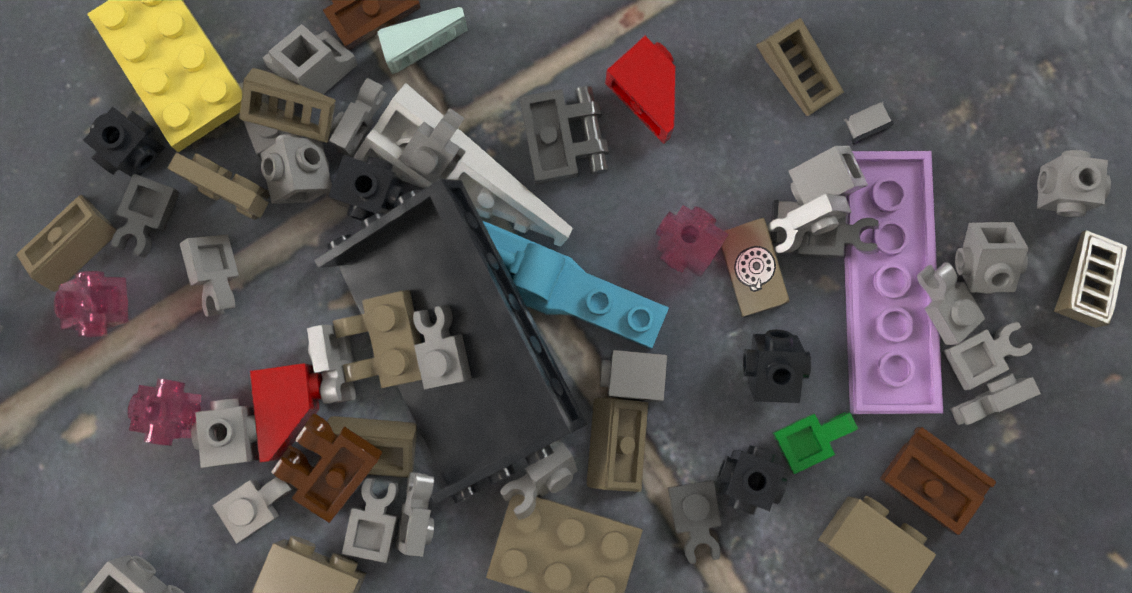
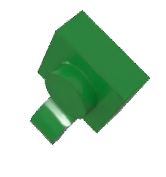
[772,412,858,474]

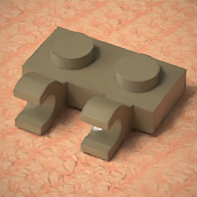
[167,152,270,220]
[333,290,422,388]

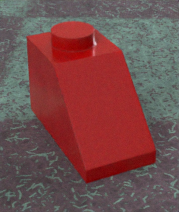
[605,35,676,144]
[250,363,323,462]

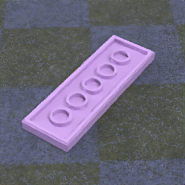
[844,151,943,414]

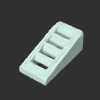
[377,7,468,74]

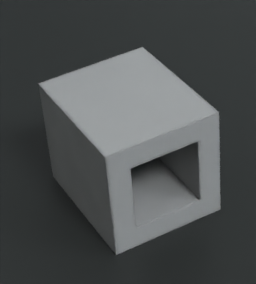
[789,146,868,205]
[600,350,667,402]

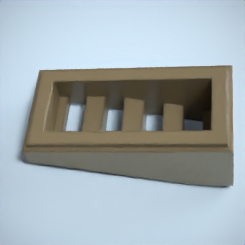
[756,18,844,116]
[239,68,336,143]
[1054,230,1127,328]

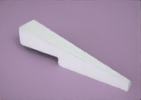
[353,83,573,247]

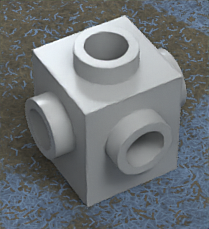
[260,133,332,204]
[1037,150,1111,217]
[955,222,1028,294]
[191,399,259,468]

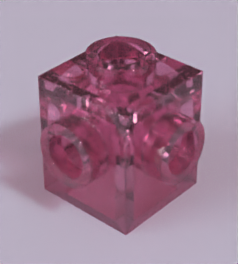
[655,205,729,277]
[54,271,128,337]
[128,378,202,446]

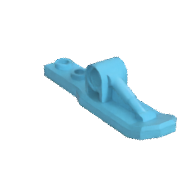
[483,221,669,349]

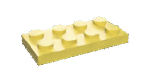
[87,0,243,152]

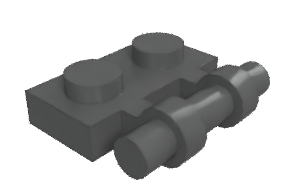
[519,86,609,185]

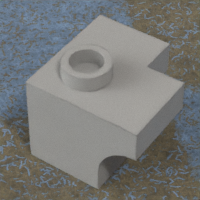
[263,24,358,94]

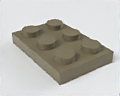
[486,494,643,593]

